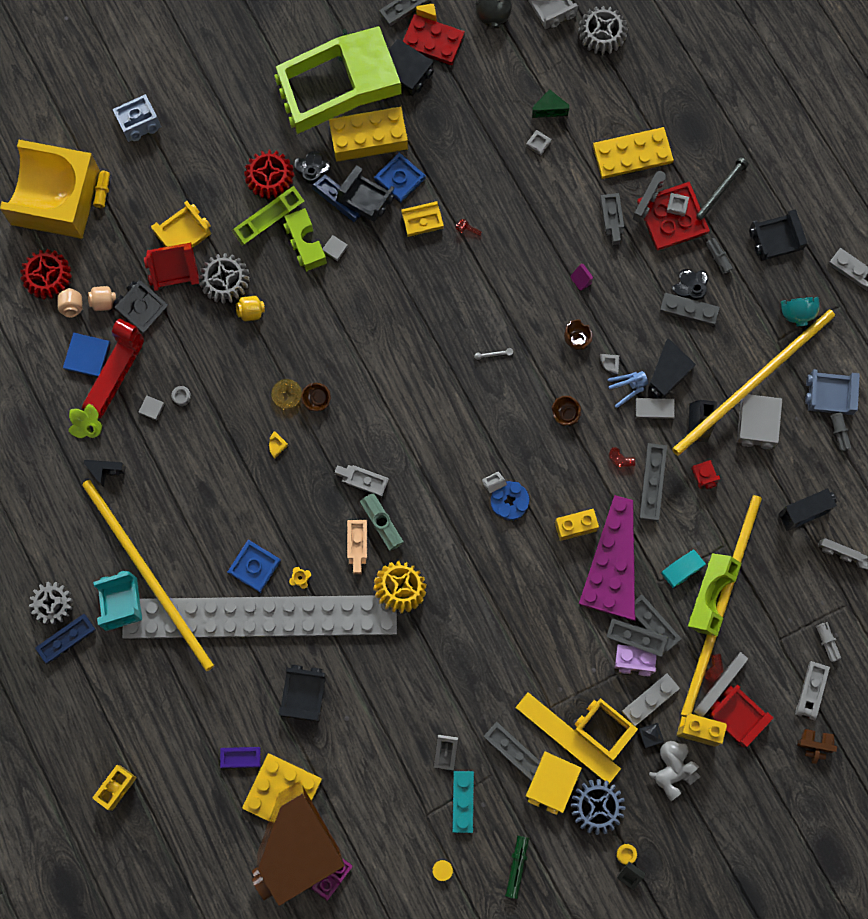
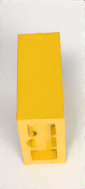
[574,698,638,761]

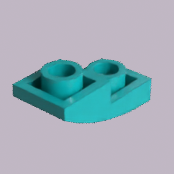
[661,550,706,588]

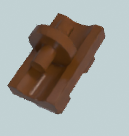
[797,729,837,764]

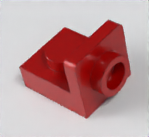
[692,460,720,490]

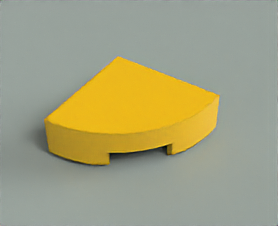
[269,431,288,458]

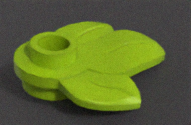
[69,404,102,438]

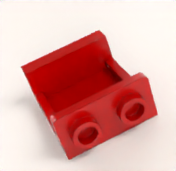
[144,242,199,291]
[708,685,773,748]

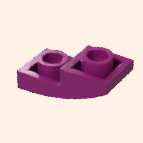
[311,859,353,901]

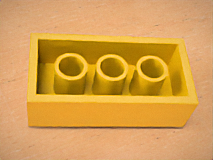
[329,107,408,162]

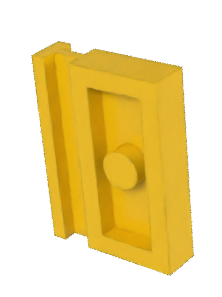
[401,201,444,237]

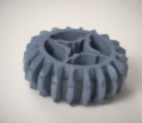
[571,779,625,835]

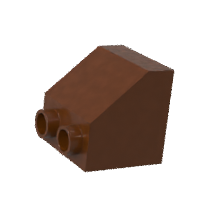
[252,781,345,906]

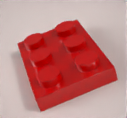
[403,14,465,65]

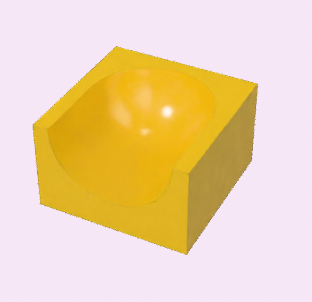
[0,140,100,238]

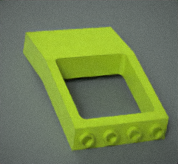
[274,26,402,134]

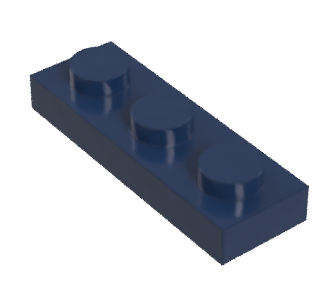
[312,175,362,222]
[35,613,96,664]

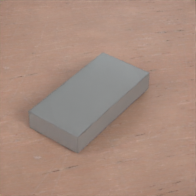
[636,398,674,419]

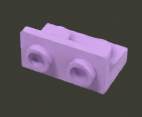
[614,644,656,676]

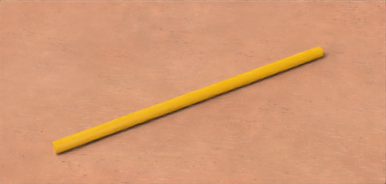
[672,310,835,456]
[82,480,214,671]
[681,495,762,717]

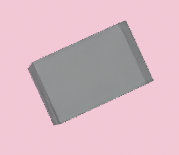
[434,735,458,770]

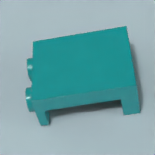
[93,571,142,631]

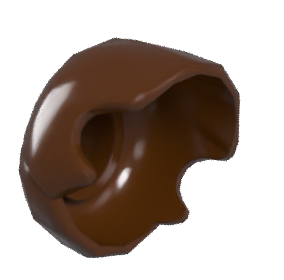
[564,319,593,350]
[301,383,331,411]
[551,396,582,426]

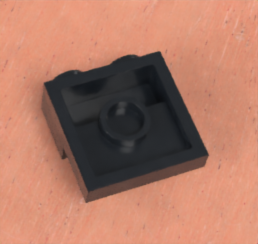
[113,280,168,333]

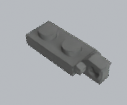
[600,193,624,245]

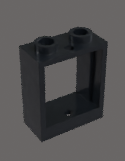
[778,488,837,531]

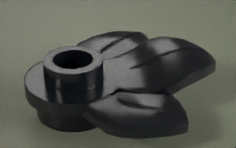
[295,151,331,183]
[672,269,708,300]

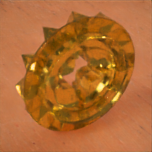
[271,379,302,409]

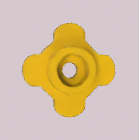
[289,567,311,589]

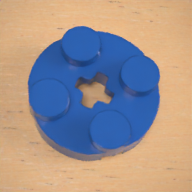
[491,481,529,520]

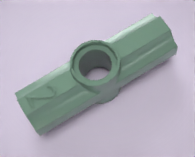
[360,493,404,551]

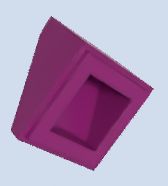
[570,264,593,291]

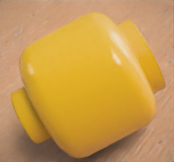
[236,296,265,321]

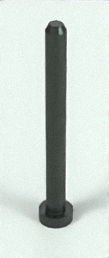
[696,157,749,220]

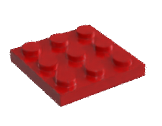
[637,182,710,251]

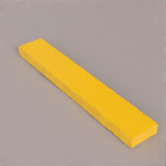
[515,692,621,785]

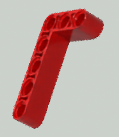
[82,319,144,419]

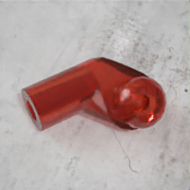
[609,447,635,467]
[705,654,724,682]

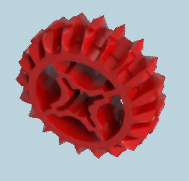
[244,149,294,199]
[20,249,72,299]

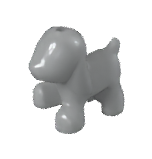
[649,741,700,801]

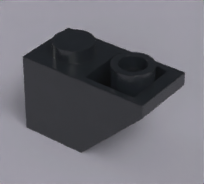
[689,400,717,443]

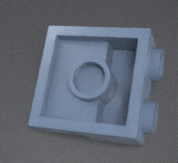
[112,94,161,142]

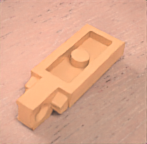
[347,520,367,574]

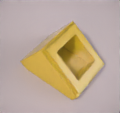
[416,4,436,21]

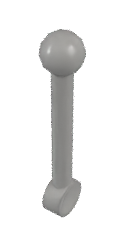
[474,348,513,360]

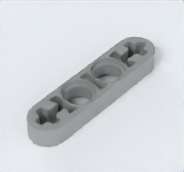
[694,652,748,717]

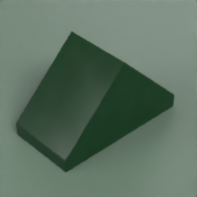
[532,89,569,118]

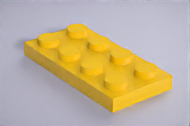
[593,127,674,179]

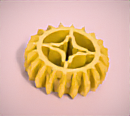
[373,561,426,614]

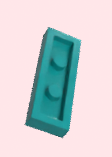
[453,771,474,833]

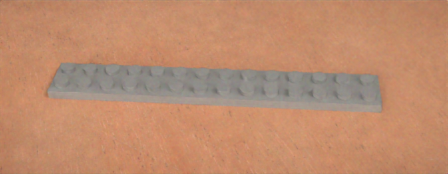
[122,595,397,639]

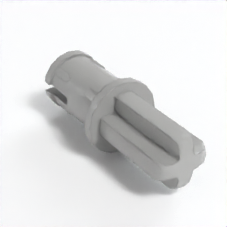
[816,622,841,662]

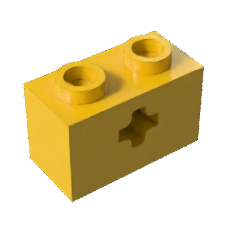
[555,509,599,541]
[92,765,137,811]

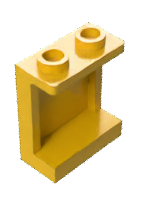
[151,201,211,247]
[676,713,727,747]
[525,752,582,815]

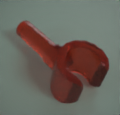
[455,219,482,236]

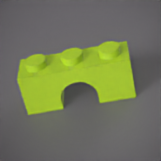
[283,208,327,271]

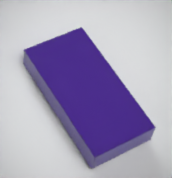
[220,747,261,768]

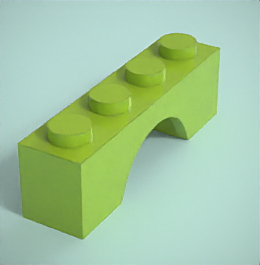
[231,186,304,246]
[688,553,742,636]

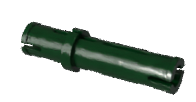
[505,835,530,899]

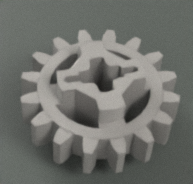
[29,582,73,625]

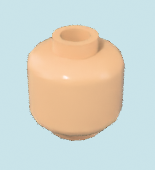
[88,286,116,311]
[57,289,83,318]

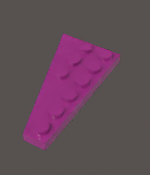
[579,495,636,622]

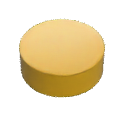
[616,844,637,865]
[433,860,453,881]

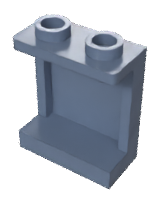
[805,369,860,415]

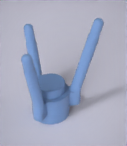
[608,371,648,408]

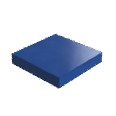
[374,152,426,203]
[63,333,111,377]
[227,540,281,593]

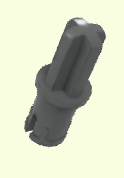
[706,238,734,275]
[830,413,851,451]

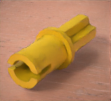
[93,171,110,208]

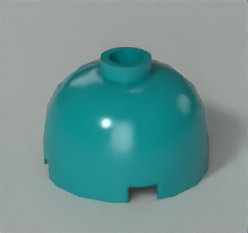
[781,297,819,326]

